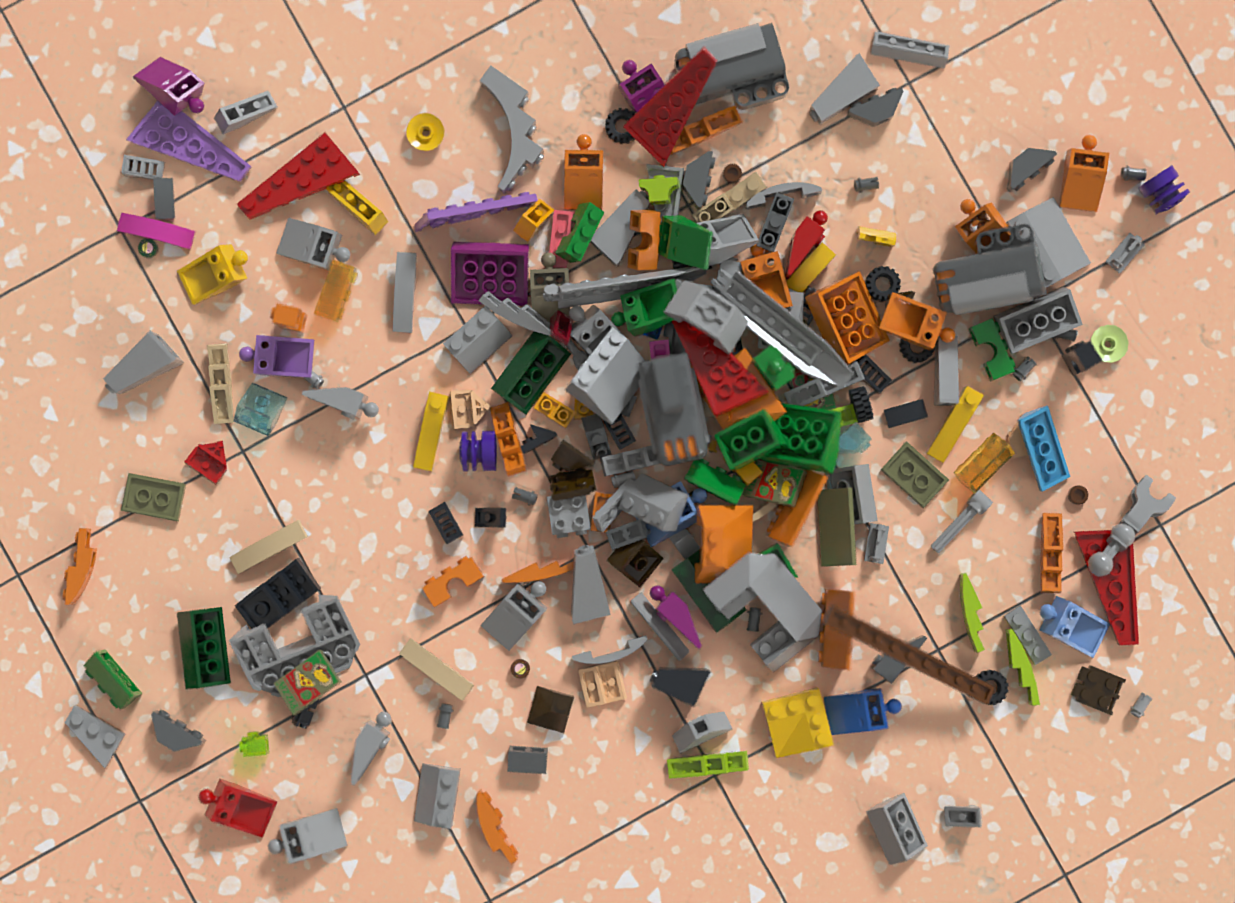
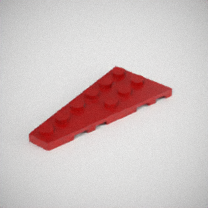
[623,47,717,167]
[237,132,361,220]
[672,319,769,417]
[1074,530,1139,645]

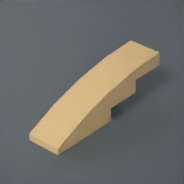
[207,343,234,424]
[229,520,308,574]
[399,638,474,701]

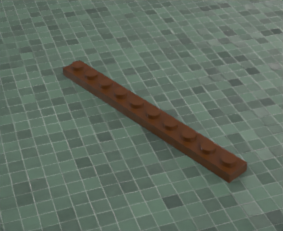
[822,605,995,705]

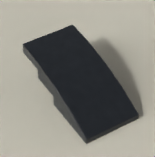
[234,558,321,629]

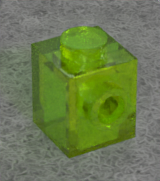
[239,731,270,757]

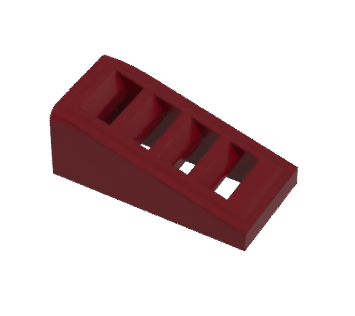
[550,310,573,345]

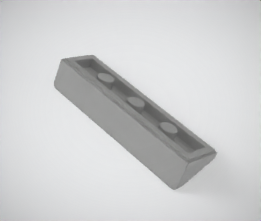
[871,31,949,68]
[631,593,689,661]

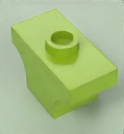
[639,175,680,205]

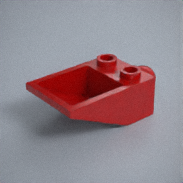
[785,210,828,280]
[198,779,277,838]

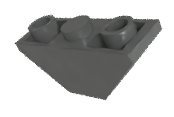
[847,88,904,127]
[1007,148,1057,192]
[682,151,715,210]
[756,192,794,252]
[151,709,206,751]

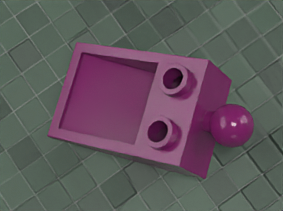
[133,57,205,116]
[618,60,665,113]
[649,585,702,649]

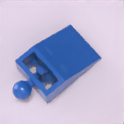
[824,688,902,735]

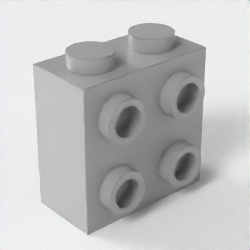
[547,495,591,538]

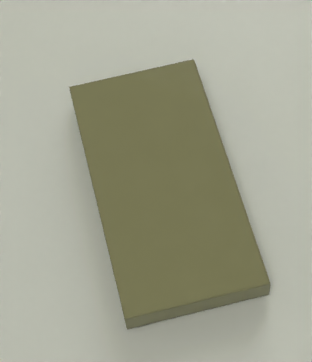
[818,488,857,567]

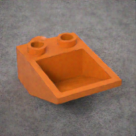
[564,134,603,210]
[1059,134,1110,212]
[955,199,1011,254]
[741,244,793,308]
[879,292,955,350]

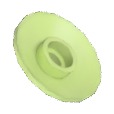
[1090,325,1128,363]

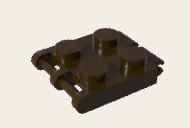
[549,468,597,501]
[1071,665,1126,715]

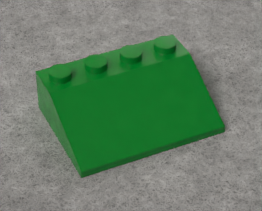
[761,403,841,474]

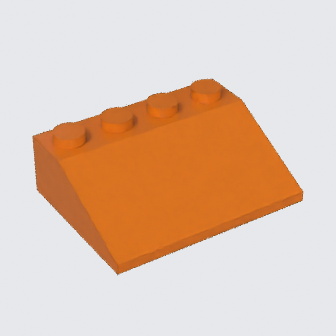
[805,271,890,364]
[766,469,828,547]
[818,589,855,670]

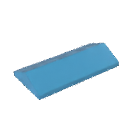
[1017,406,1070,492]

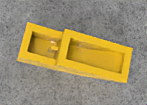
[787,242,836,293]

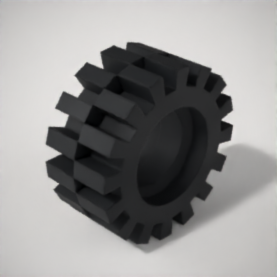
[605,108,635,145]
[865,266,901,302]
[899,333,936,363]
[848,386,874,423]
[976,670,1009,705]

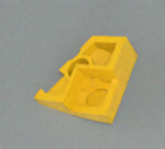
[857,226,896,247]

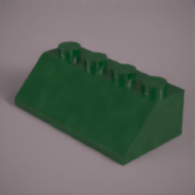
[491,331,571,415]
[671,549,747,633]
[177,607,231,689]

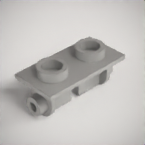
[1105,233,1144,273]
[864,523,889,564]

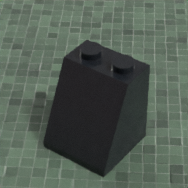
[650,667,711,707]

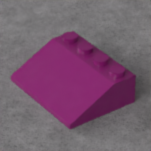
[451,242,529,306]

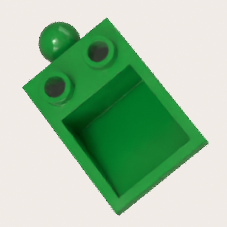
[658,215,713,270]
[611,279,677,337]
[751,345,795,392]

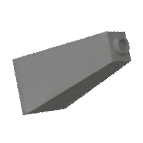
[103,330,184,394]

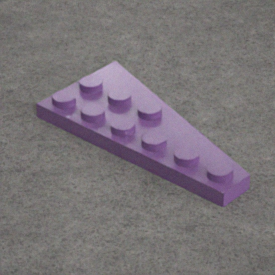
[126,101,252,182]
[414,192,538,233]

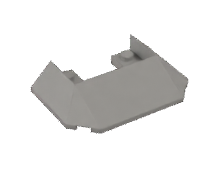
[703,553,822,672]
[229,595,360,697]

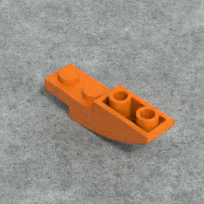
[63,528,97,605]
[477,789,519,864]

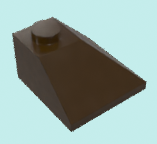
[551,439,596,471]
[606,539,664,588]
[527,686,574,733]

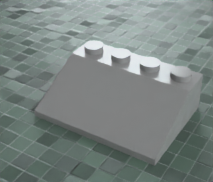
[1006,197,1091,288]
[565,327,646,425]

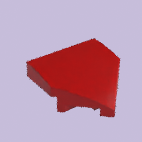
[184,441,227,485]

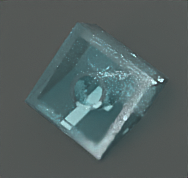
[233,382,287,436]
[838,422,872,454]

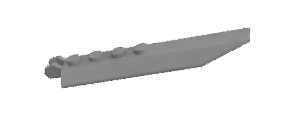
[543,266,709,309]
[711,269,854,388]

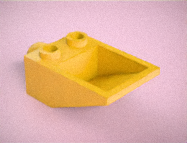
[177,244,248,305]

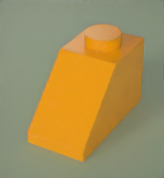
[513,199,554,242]

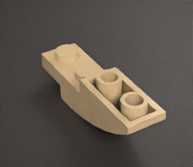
[692,172,767,223]

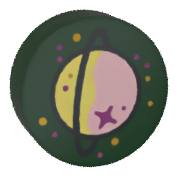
[138,238,158,258]

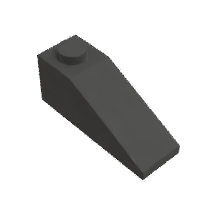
[872,635,928,684]

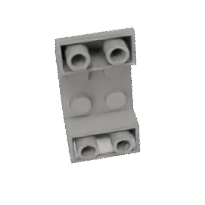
[664,280,749,354]

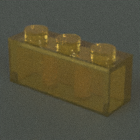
[314,260,358,323]
[953,433,1015,494]

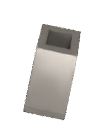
[672,712,733,753]

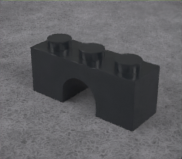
[1062,340,1103,376]

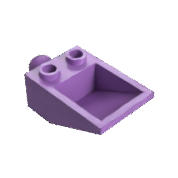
[239,335,315,378]

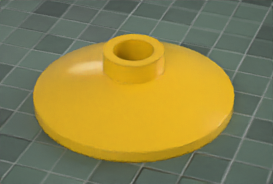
[406,113,445,151]

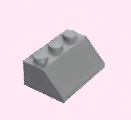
[443,306,512,374]
[825,464,878,524]
[618,474,689,531]
[414,763,461,829]
[866,793,928,865]

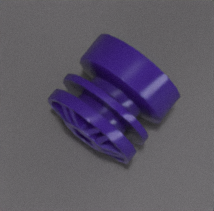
[1138,165,1190,214]
[459,431,497,472]

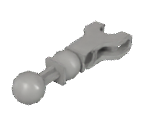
[1088,475,1176,576]

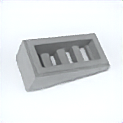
[121,155,165,180]

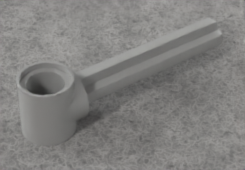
[931,489,993,553]

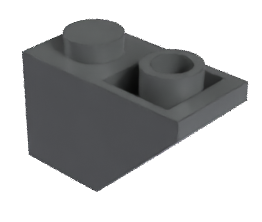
[581,414,612,460]

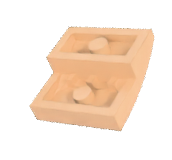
[578,661,627,708]

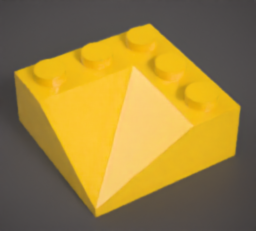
[762,687,834,758]

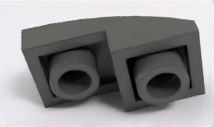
[153,178,175,219]

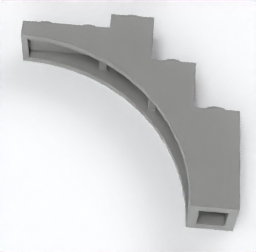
[480,65,544,194]

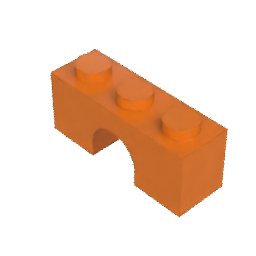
[627,210,661,270]
[270,303,308,333]
[422,556,484,607]

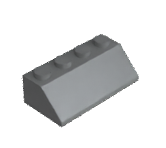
[993,287,1083,354]

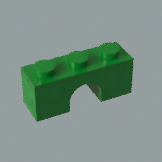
[555,202,604,263]
[968,318,1015,382]

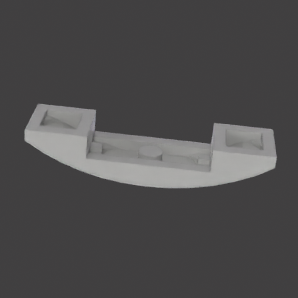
[745,182,822,210]
[572,635,648,664]

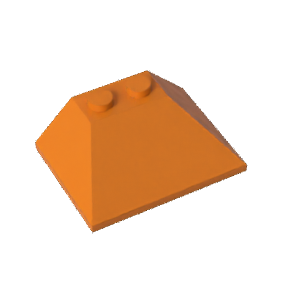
[702,348,786,430]
[695,505,753,583]

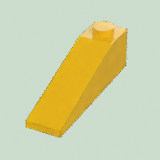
[325,181,389,235]
[926,386,984,463]
[413,391,449,472]

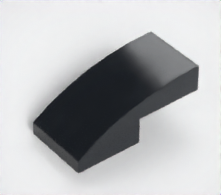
[884,399,928,428]

